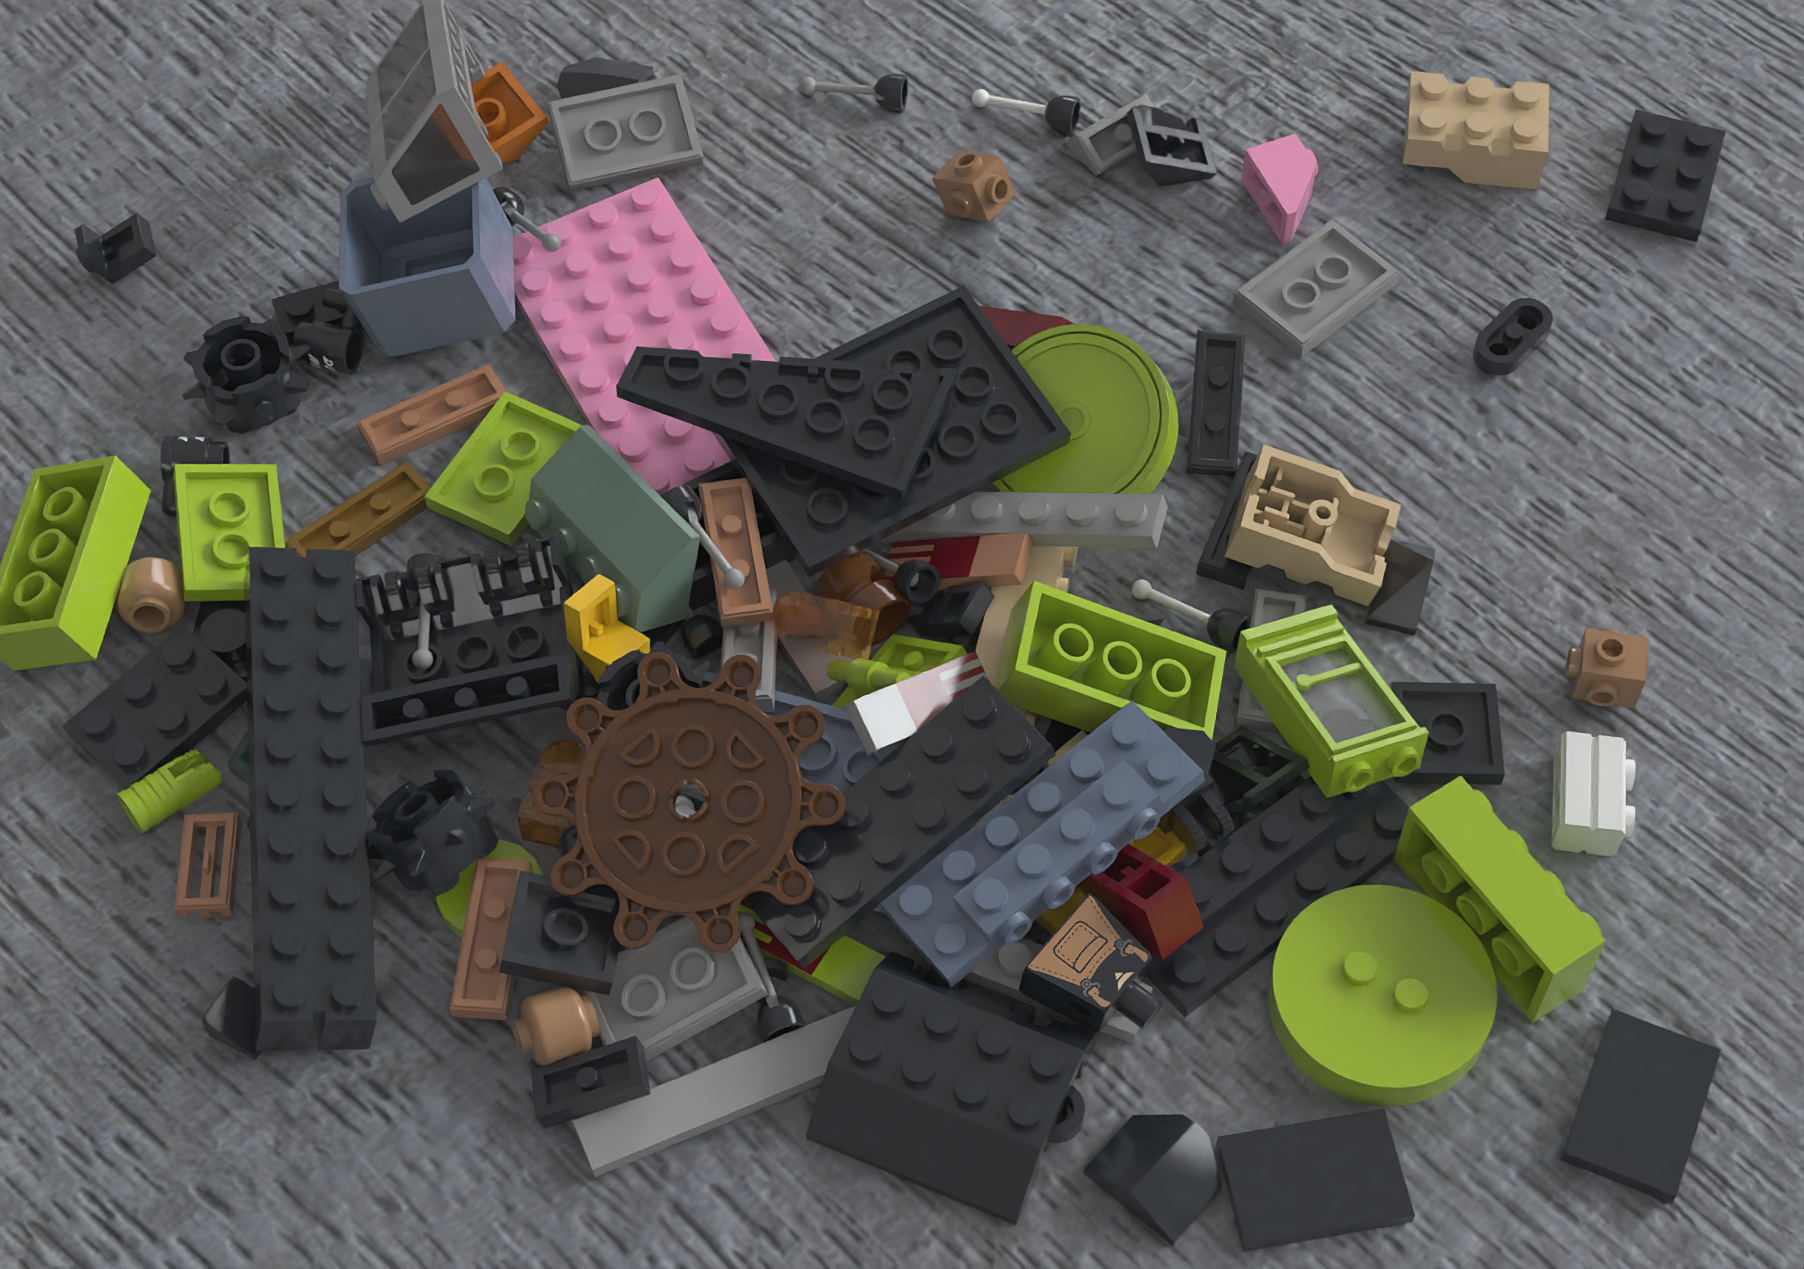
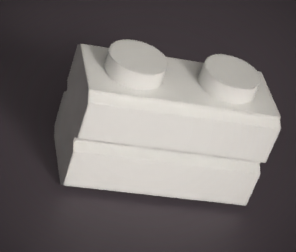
[1551,731,1636,857]

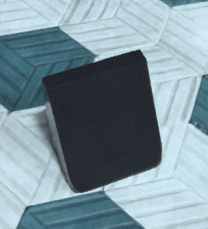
[202,976,262,1060]

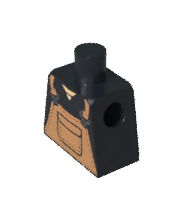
[1018,893,1163,1032]

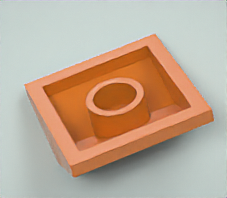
[430,61,549,164]

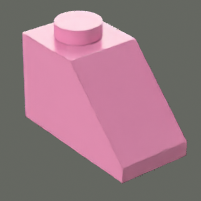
[1241,133,1318,245]

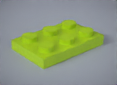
[424,391,583,546]
[173,464,285,601]

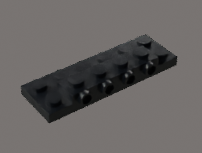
[1146,774,1409,1017]

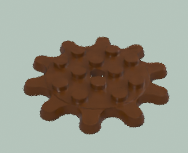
[532,652,846,953]

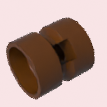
[816,550,911,647]

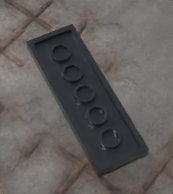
[743,676,1056,969]

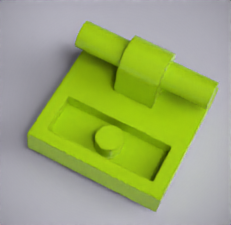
[826,634,967,710]

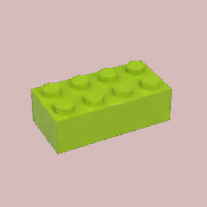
[0,456,151,671]
[995,581,1227,740]
[1393,776,1606,1023]

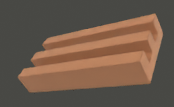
[174,812,242,918]

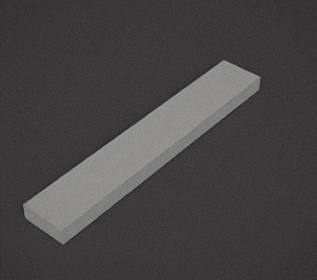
[572,1005,856,1178]

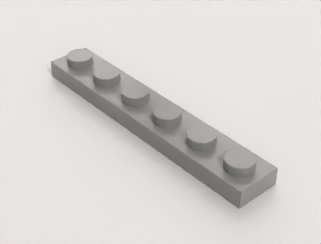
[878,492,1168,549]

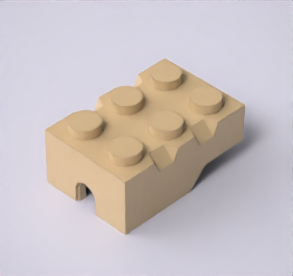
[1402,71,1549,190]
[1224,444,1401,606]

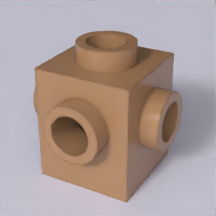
[932,150,1016,222]
[1565,627,1649,709]

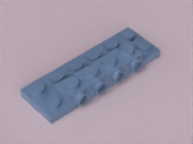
[880,701,1205,987]

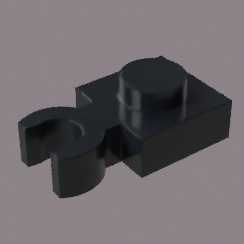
[906,583,995,639]

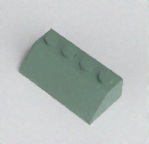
[525,424,700,633]

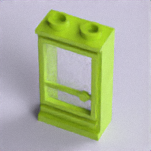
[1234,604,1429,798]

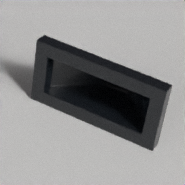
[1365,539,1435,635]

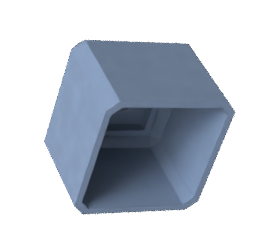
[339,156,515,357]

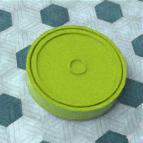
[993,324,1179,494]
[1268,885,1497,1106]

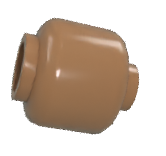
[117,557,186,633]
[512,986,599,1066]

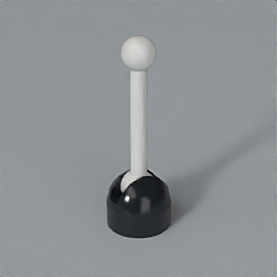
[972,89,1081,134]
[1132,579,1250,653]

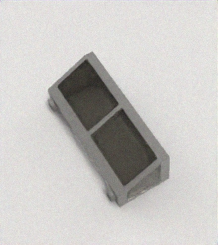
[363,0,503,223]

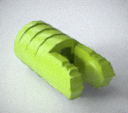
[116,749,223,834]

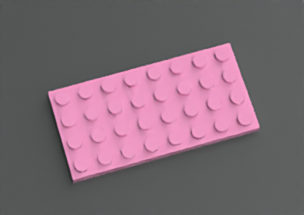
[513,177,777,495]

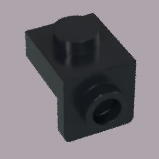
[75,213,157,284]

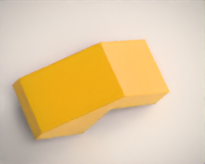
[564,574,650,682]

